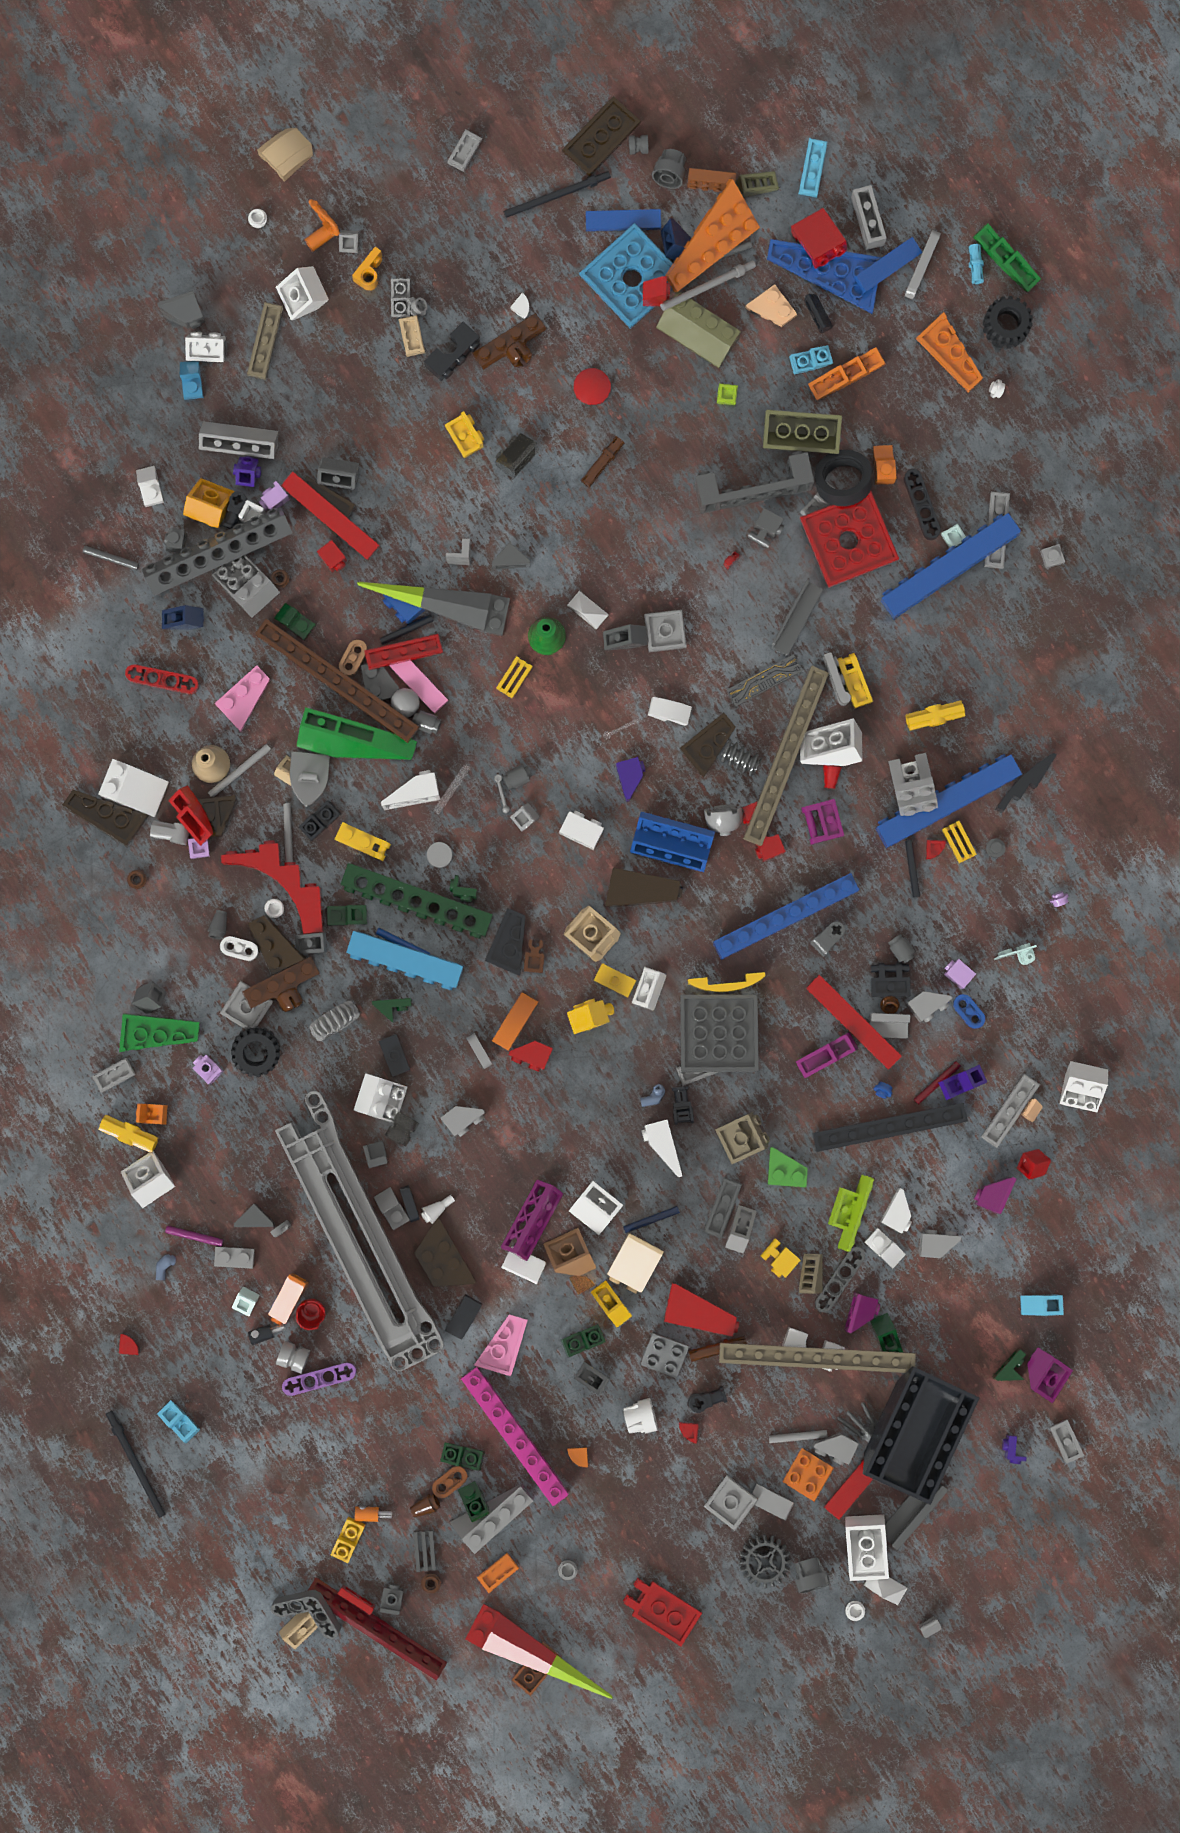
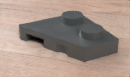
[361,664,400,701]

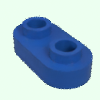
[953,994,985,1029]

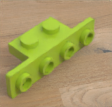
[828,1175,874,1252]

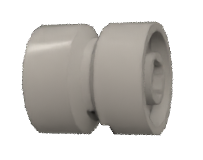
[276,1341,311,1374]

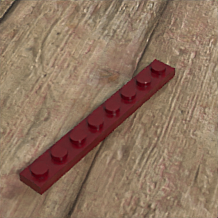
[307,1577,447,1681]

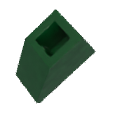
[458,1481,489,1522]

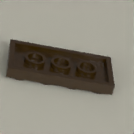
[562,96,641,176]

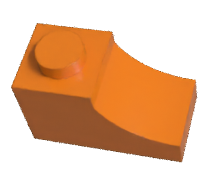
[873,445,896,485]

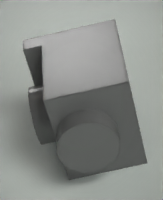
[164,528,187,552]
[380,1583,404,1615]

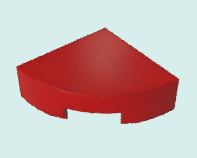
[723,551,741,570]
[926,840,946,860]
[119,1334,139,1355]
[679,1422,698,1444]

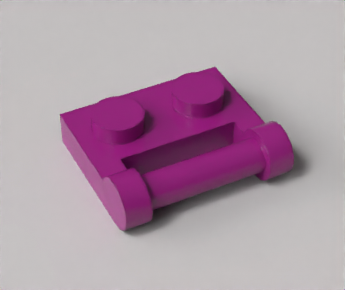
[801,799,844,845]

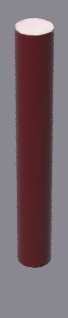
[913,1061,961,1105]

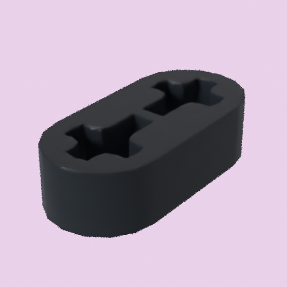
[400,1185,420,1223]

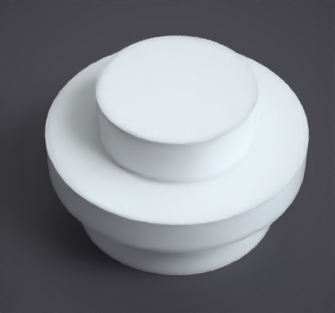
[248,209,267,228]
[989,379,1005,398]
[845,1601,865,1621]

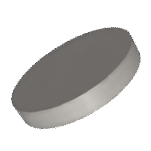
[427,842,452,868]

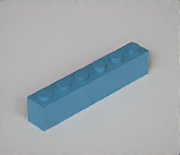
[346,930,465,990]

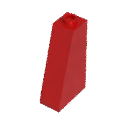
[664,1283,739,1337]

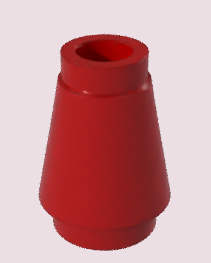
[823,765,842,789]

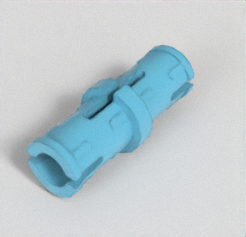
[969,244,984,284]

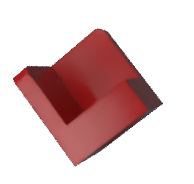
[1017,1149,1051,1180]

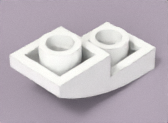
[648,697,692,726]

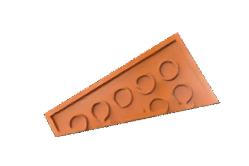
[665,179,760,292]

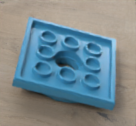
[579,223,673,329]

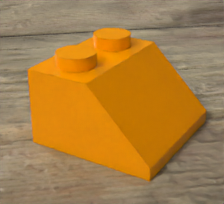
[183,478,235,528]

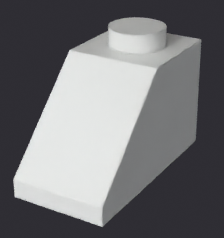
[880,1188,912,1233]

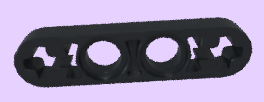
[904,469,941,540]

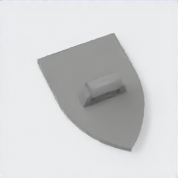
[290,751,330,807]

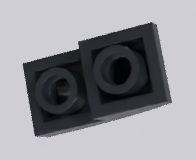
[299,800,341,841]
[445,1294,482,1340]

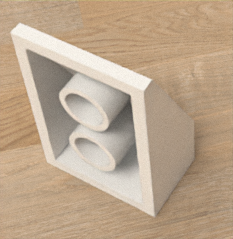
[800,718,863,766]
[98,759,169,817]
[381,770,440,810]
[641,1120,682,1177]
[845,1515,889,1581]

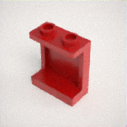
[791,208,847,269]

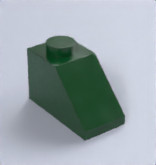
[870,1313,903,1352]

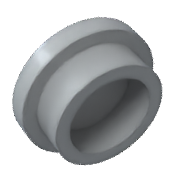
[558,1560,577,1580]

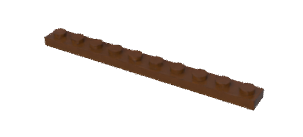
[255,619,419,743]

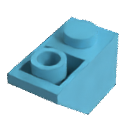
[1020,1294,1064,1316]

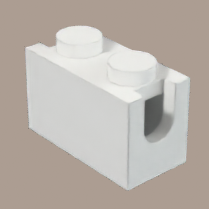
[559,810,604,850]

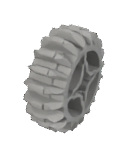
[309,1001,360,1041]

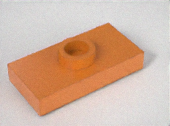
[477,1552,520,1593]

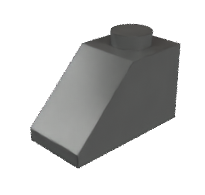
[603,624,647,650]

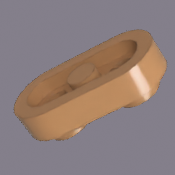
[339,640,367,676]

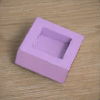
[188,839,210,859]

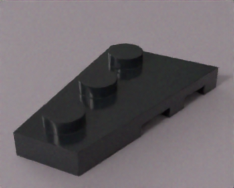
[484,908,525,976]

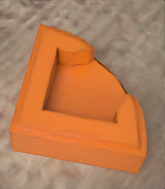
[567,1447,588,1467]

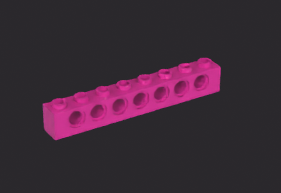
[461,1366,569,1506]

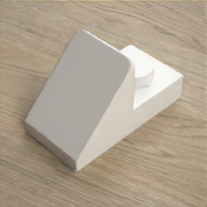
[136,466,164,507]
[864,1228,906,1269]

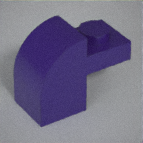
[938,1065,987,1100]

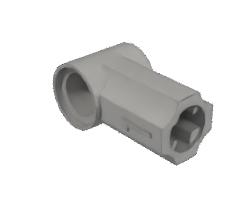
[150,820,189,845]

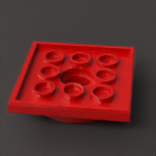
[800,491,899,588]

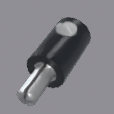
[248,1323,286,1346]

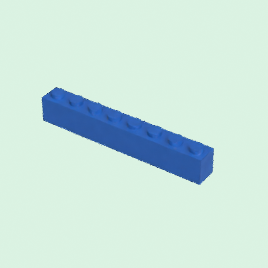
[881,513,1021,620]
[875,754,1022,849]
[713,873,859,960]

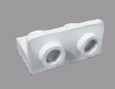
[185,332,226,362]

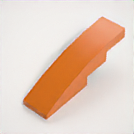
[808,347,886,401]

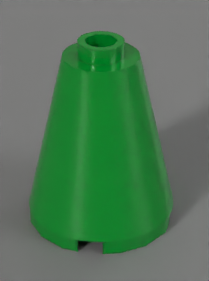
[528,617,566,655]

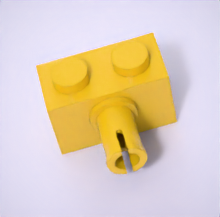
[567,999,614,1034]

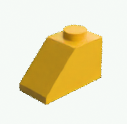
[591,1280,632,1327]

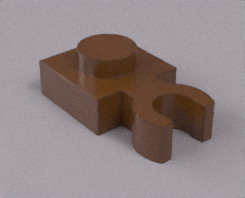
[524,939,545,973]

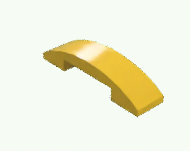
[687,972,765,992]

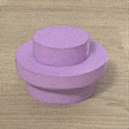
[1050,891,1069,907]

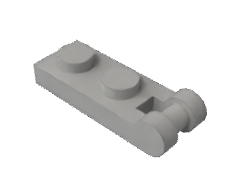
[823,652,851,706]

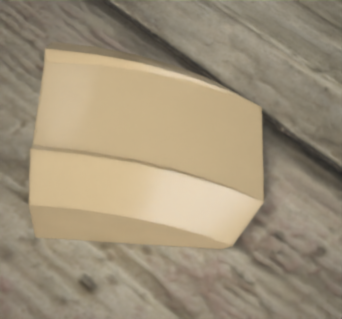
[257,128,313,182]
[564,906,621,962]

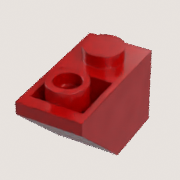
[643,276,670,306]
[508,1041,553,1072]

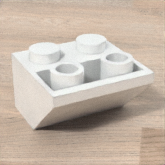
[1060,1061,1108,1112]
[354,1073,407,1124]
[569,1181,623,1235]

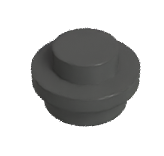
[986,838,1005,858]

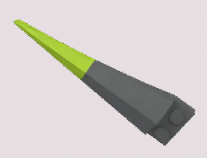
[357,582,510,636]

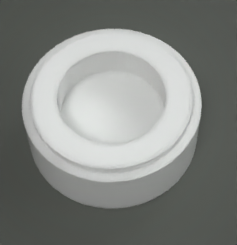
[264,899,284,918]

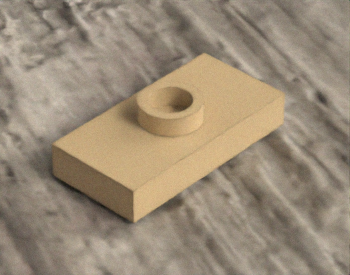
[399,315,425,357]

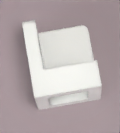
[239,500,266,523]

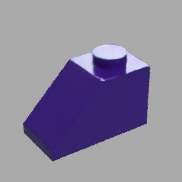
[616,757,646,802]

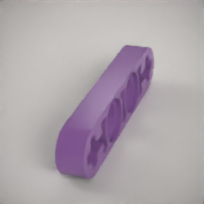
[282,1362,357,1396]

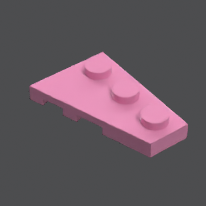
[215,666,270,732]
[474,1314,528,1376]

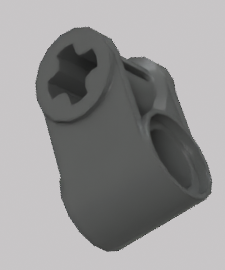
[810,921,845,957]

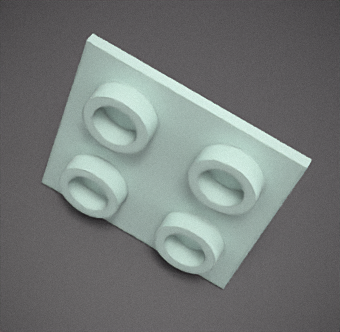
[994,943,1037,965]

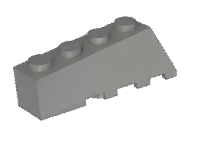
[450,1484,534,1554]

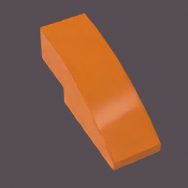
[492,992,538,1051]

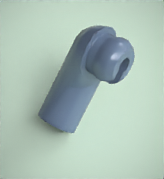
[640,1084,665,1107]
[156,1254,176,1280]

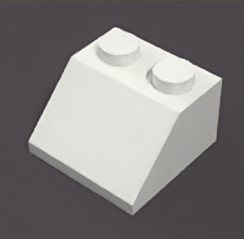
[276,266,329,320]
[121,1151,175,1208]

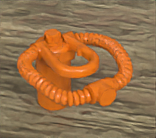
[304,199,340,252]

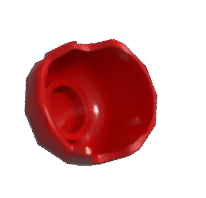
[296,1298,326,1330]

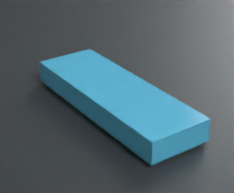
[799,138,827,198]

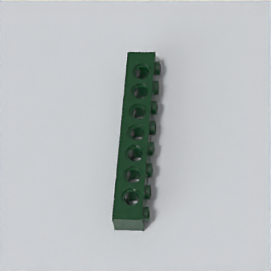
[340,863,493,939]

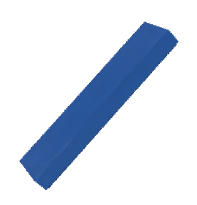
[586,209,661,232]
[854,237,923,293]

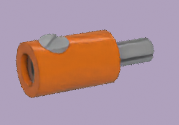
[355,1506,392,1522]

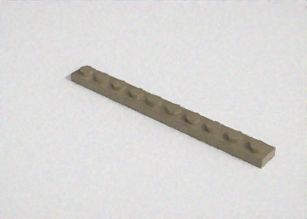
[743,666,829,846]
[719,1343,916,1373]

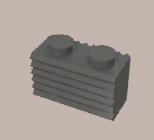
[317,457,359,490]

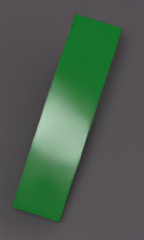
[973,223,1041,292]

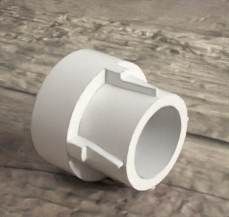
[623,1398,658,1434]

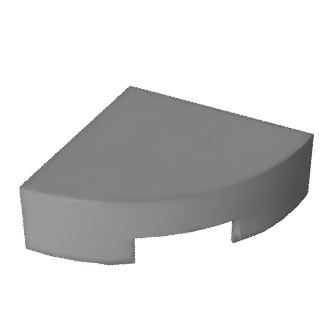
[271,1220,291,1237]

